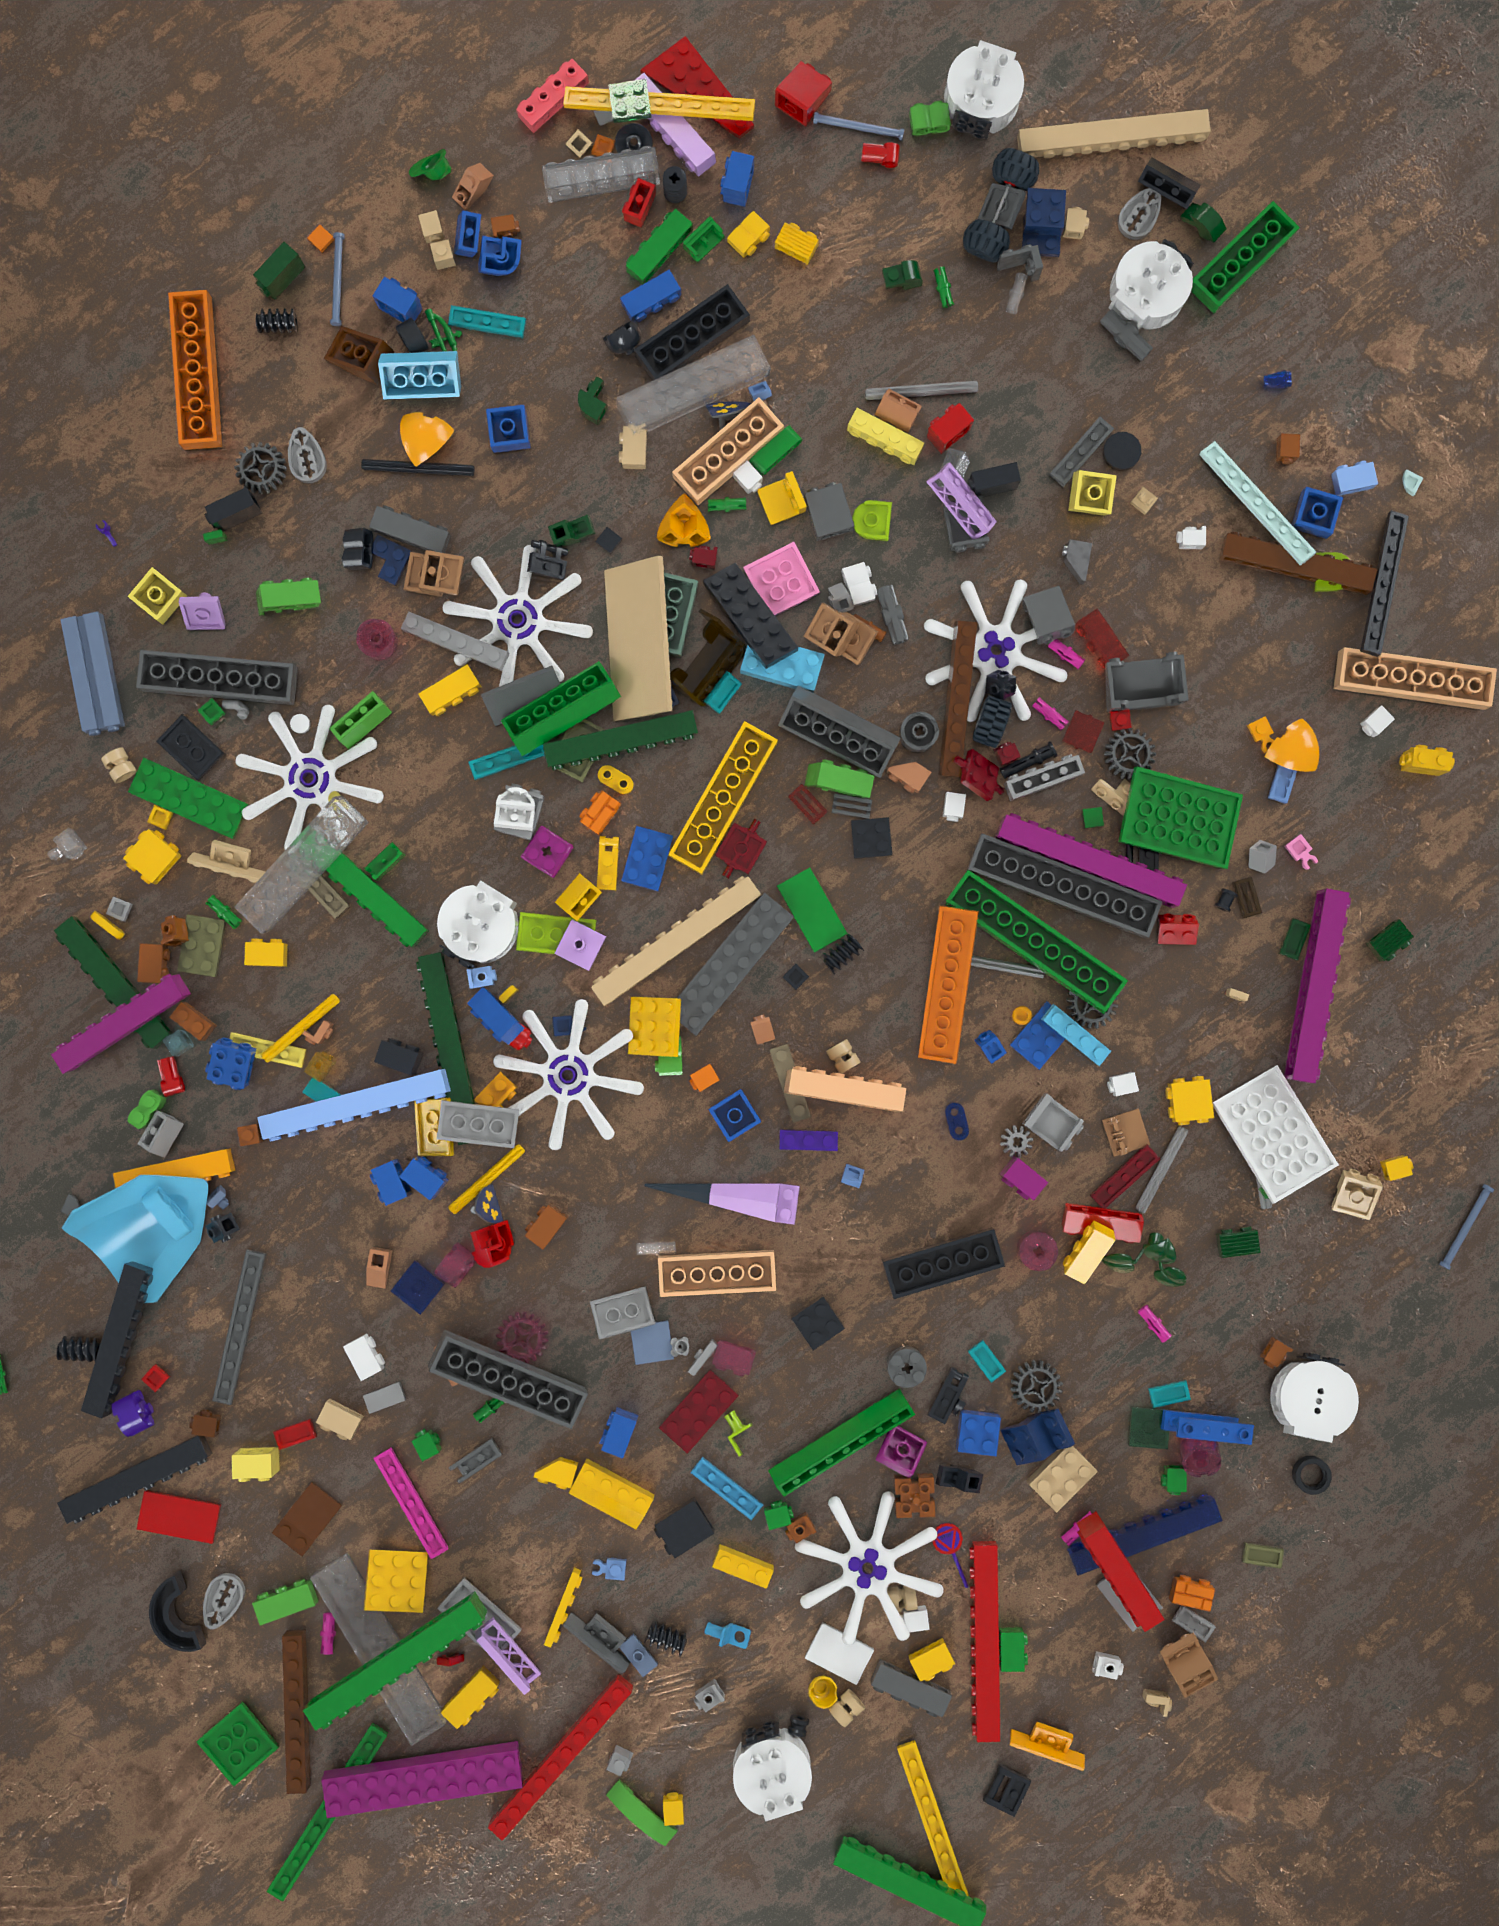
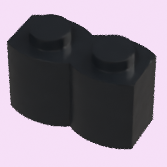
[342,528,373,570]

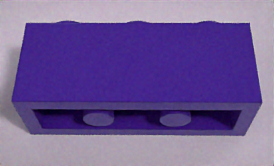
[779,1129,838,1151]

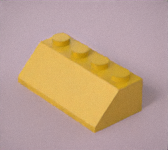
[568,1458,655,1529]

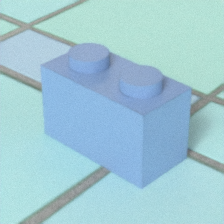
[1331,461,1378,496]

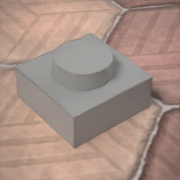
[106,896,133,922]

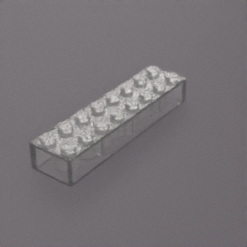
[616,335,771,437]
[235,795,369,934]

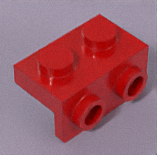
[1157,913,1199,945]

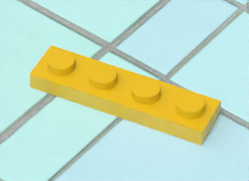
[544,1568,583,1648]

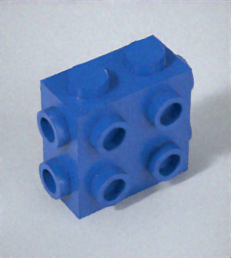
[205,1038,257,1090]

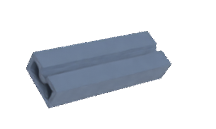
[60,612,125,736]

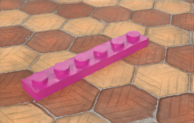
[373,1447,449,1559]

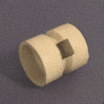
[101,747,137,783]
[826,1039,860,1074]
[887,1585,918,1612]
[829,1689,865,1727]

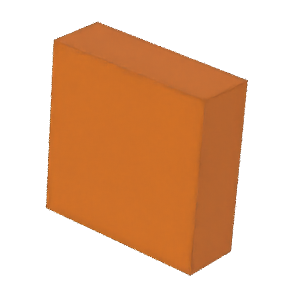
[591,134,615,160]
[307,224,334,253]

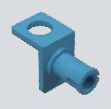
[705,1622,751,1649]

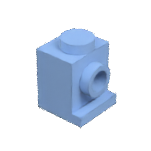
[467,966,497,989]

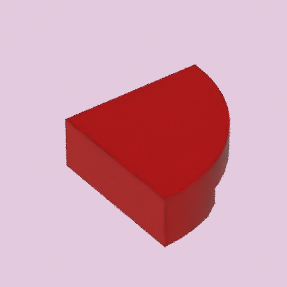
[436,1653,464,1667]

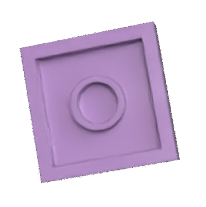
[179,592,226,630]
[554,920,606,971]

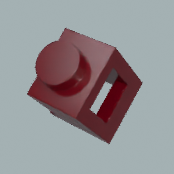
[689,545,718,570]
[993,742,1021,767]

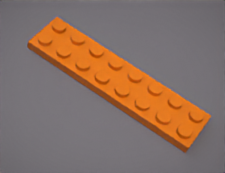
[918,906,979,1064]

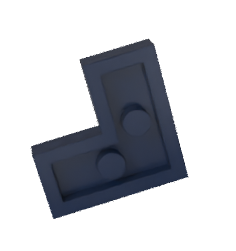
[372,534,412,586]

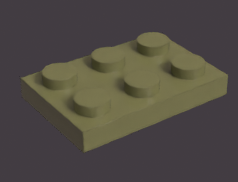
[559,719,605,783]
[177,914,226,977]

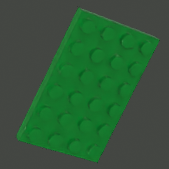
[1118,767,1243,869]

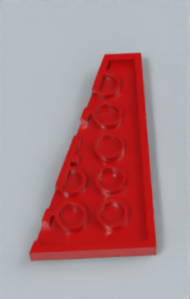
[640,36,754,139]

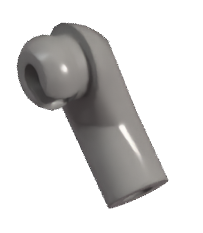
[222,700,249,719]

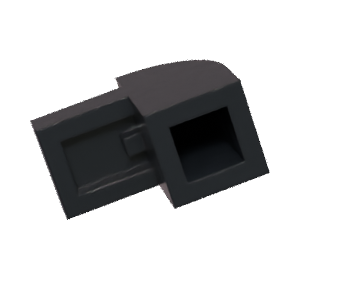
[935,1464,983,1493]

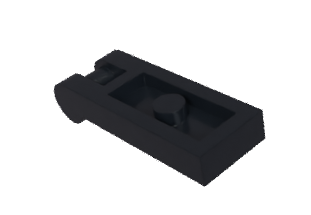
[927,1367,969,1424]

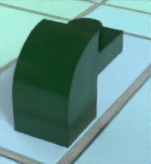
[1180,202,1227,243]
[882,260,923,290]
[578,377,608,425]
[548,515,596,546]

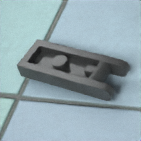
[448,1438,503,1484]

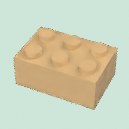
[1026,1446,1098,1513]

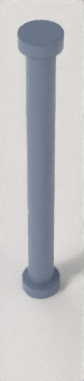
[813,112,904,141]
[330,232,345,326]
[1439,1184,1494,1270]

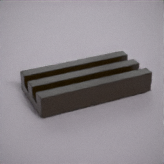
[1232,877,1262,919]

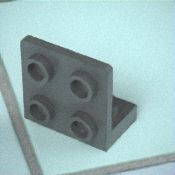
[997,244,1043,282]

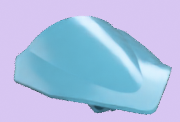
[62,1175,208,1303]

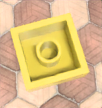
[1068,470,1117,516]
[128,567,187,625]
[232,1447,280,1482]

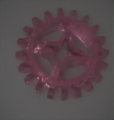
[496,1311,549,1364]

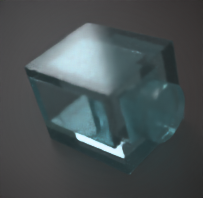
[162,1030,194,1056]

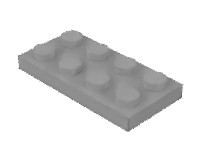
[436,1100,519,1148]
[437,1578,522,1651]

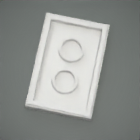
[805,1622,874,1685]

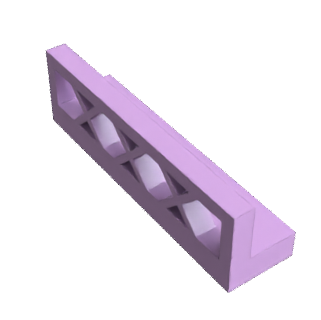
[926,462,997,539]
[475,1617,541,1695]

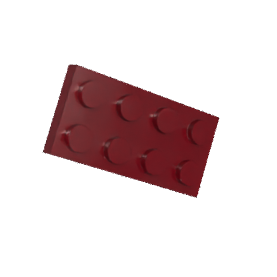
[659,1369,739,1454]

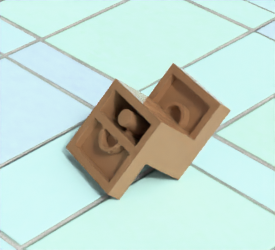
[404,550,465,597]
[804,603,878,665]
[1159,1632,1218,1698]

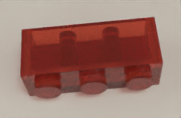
[1076,608,1130,669]

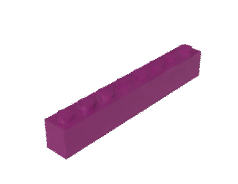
[51,974,191,1074]

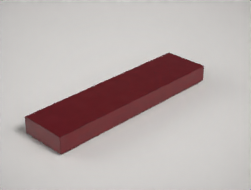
[1090,1144,1160,1209]

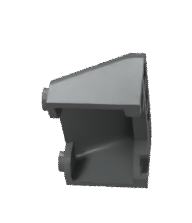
[1105,652,1189,712]

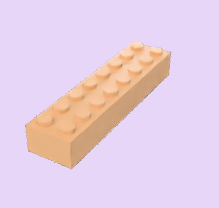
[1333,647,1497,710]

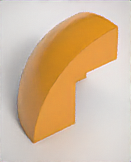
[400,412,454,467]
[656,493,711,547]
[1264,719,1319,772]

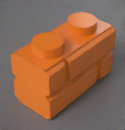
[579,791,621,836]
[1169,1575,1215,1612]

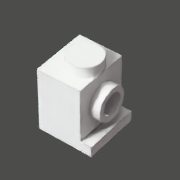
[1176,526,1206,549]
[1092,1651,1124,1680]

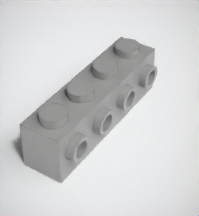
[1004,754,1085,802]

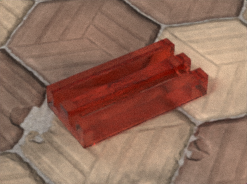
[788,784,828,825]

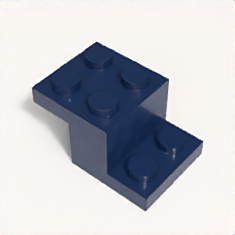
[1022,188,1066,257]
[1000,1408,1075,1465]

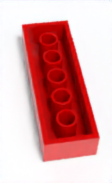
[1076,1511,1165,1632]

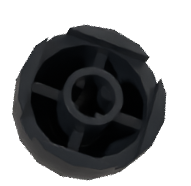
[602,319,641,355]

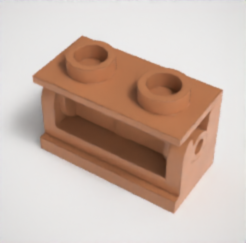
[875,388,922,432]

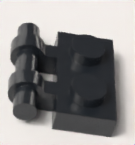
[527,540,568,581]

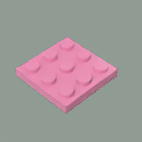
[743,542,820,616]

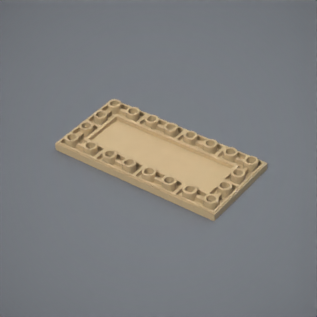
[604,556,672,722]

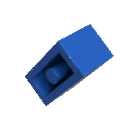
[454,210,481,258]

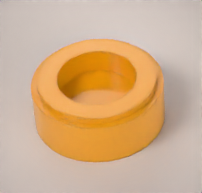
[1012,1006,1032,1025]

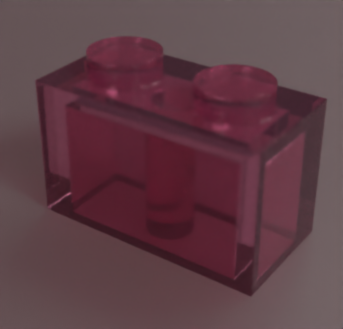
[712,1339,756,1377]

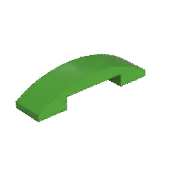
[606,1779,678,1846]

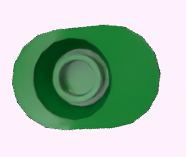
[409,149,452,181]

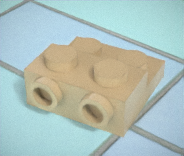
[1331,1169,1383,1220]

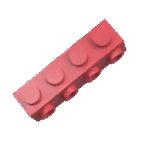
[516,59,589,133]

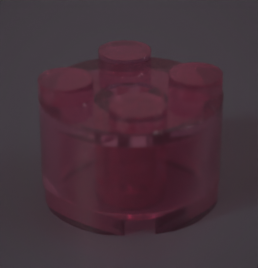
[356,619,398,661]
[1017,1230,1058,1271]
[434,1242,476,1288]
[1179,1438,1221,1477]

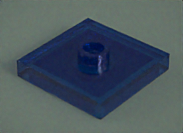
[391,1260,445,1315]

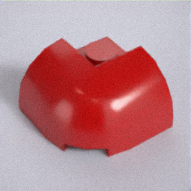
[470,1220,514,1268]

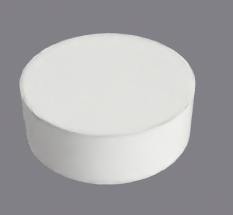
[290,714,311,734]

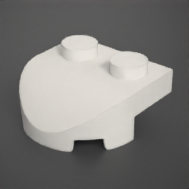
[494,787,535,831]

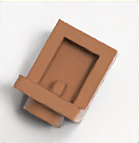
[302,1020,334,1045]

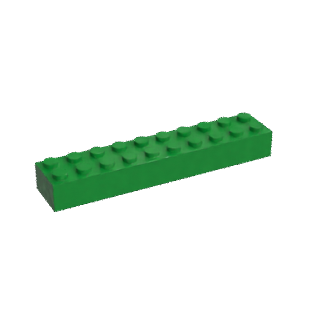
[946,870,1128,1014]
[303,1591,487,1731]

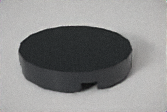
[1103,432,1142,471]

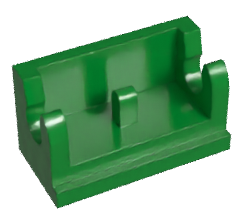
[683,216,725,263]
[364,842,406,882]

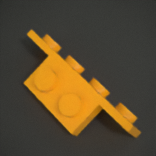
[1010,1722,1085,1771]

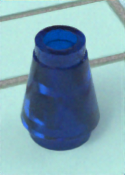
[1264,370,1292,389]

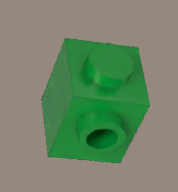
[411,1429,442,1462]
[1161,1465,1187,1495]
[764,1500,794,1530]

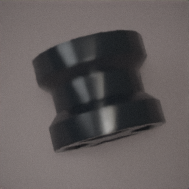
[787,1714,809,1737]

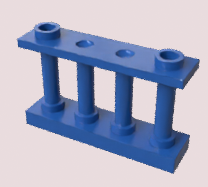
[1161,1410,1254,1445]

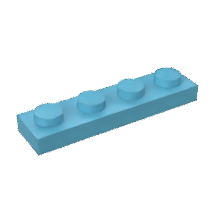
[1041,1004,1111,1066]

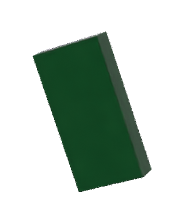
[1279,918,1311,961]

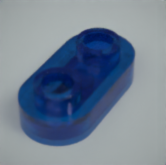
[945,1102,969,1140]

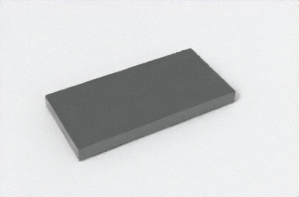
[481,665,560,726]

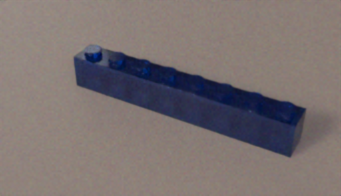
[1067,1494,1223,1576]

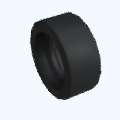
[1292,1456,1332,1495]

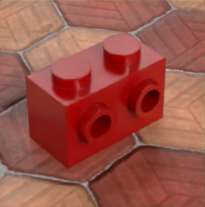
[622,178,657,228]

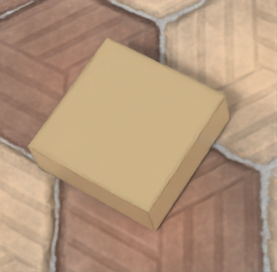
[1225,988,1249,1002]

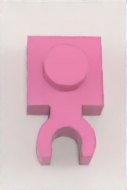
[1284,834,1318,870]

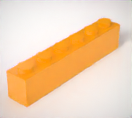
[113,1148,235,1188]

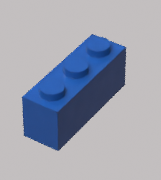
[620,269,681,322]
[467,987,525,1045]

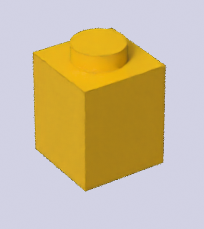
[1380,1155,1413,1181]
[663,1792,684,1826]

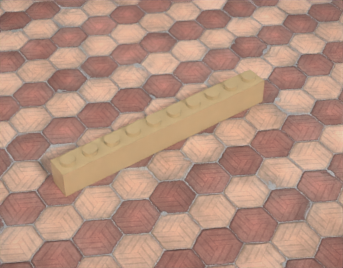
[1017,109,1211,159]
[591,876,761,1006]

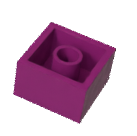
[999,1156,1048,1201]

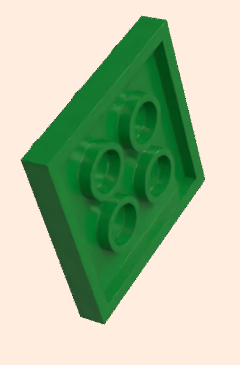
[196,1701,280,1787]

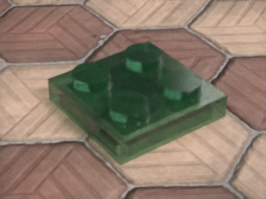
[608,79,652,123]
[1128,1406,1170,1449]

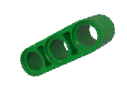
[749,425,803,476]

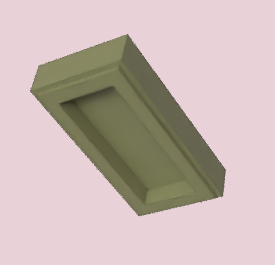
[1242,1542,1284,1569]

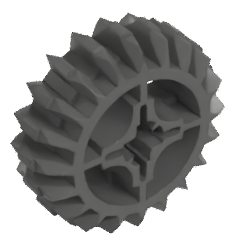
[234,442,287,494]
[1104,728,1156,780]
[1066,991,1118,1029]
[1010,1360,1063,1413]

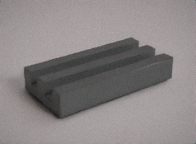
[831,794,872,819]

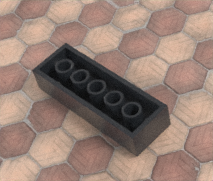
[634,284,750,387]
[882,1227,1005,1299]

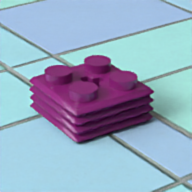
[521,826,574,878]
[876,1426,927,1478]

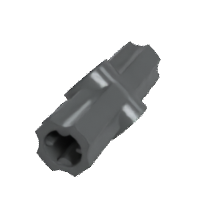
[1100,309,1153,361]
[877,585,909,645]

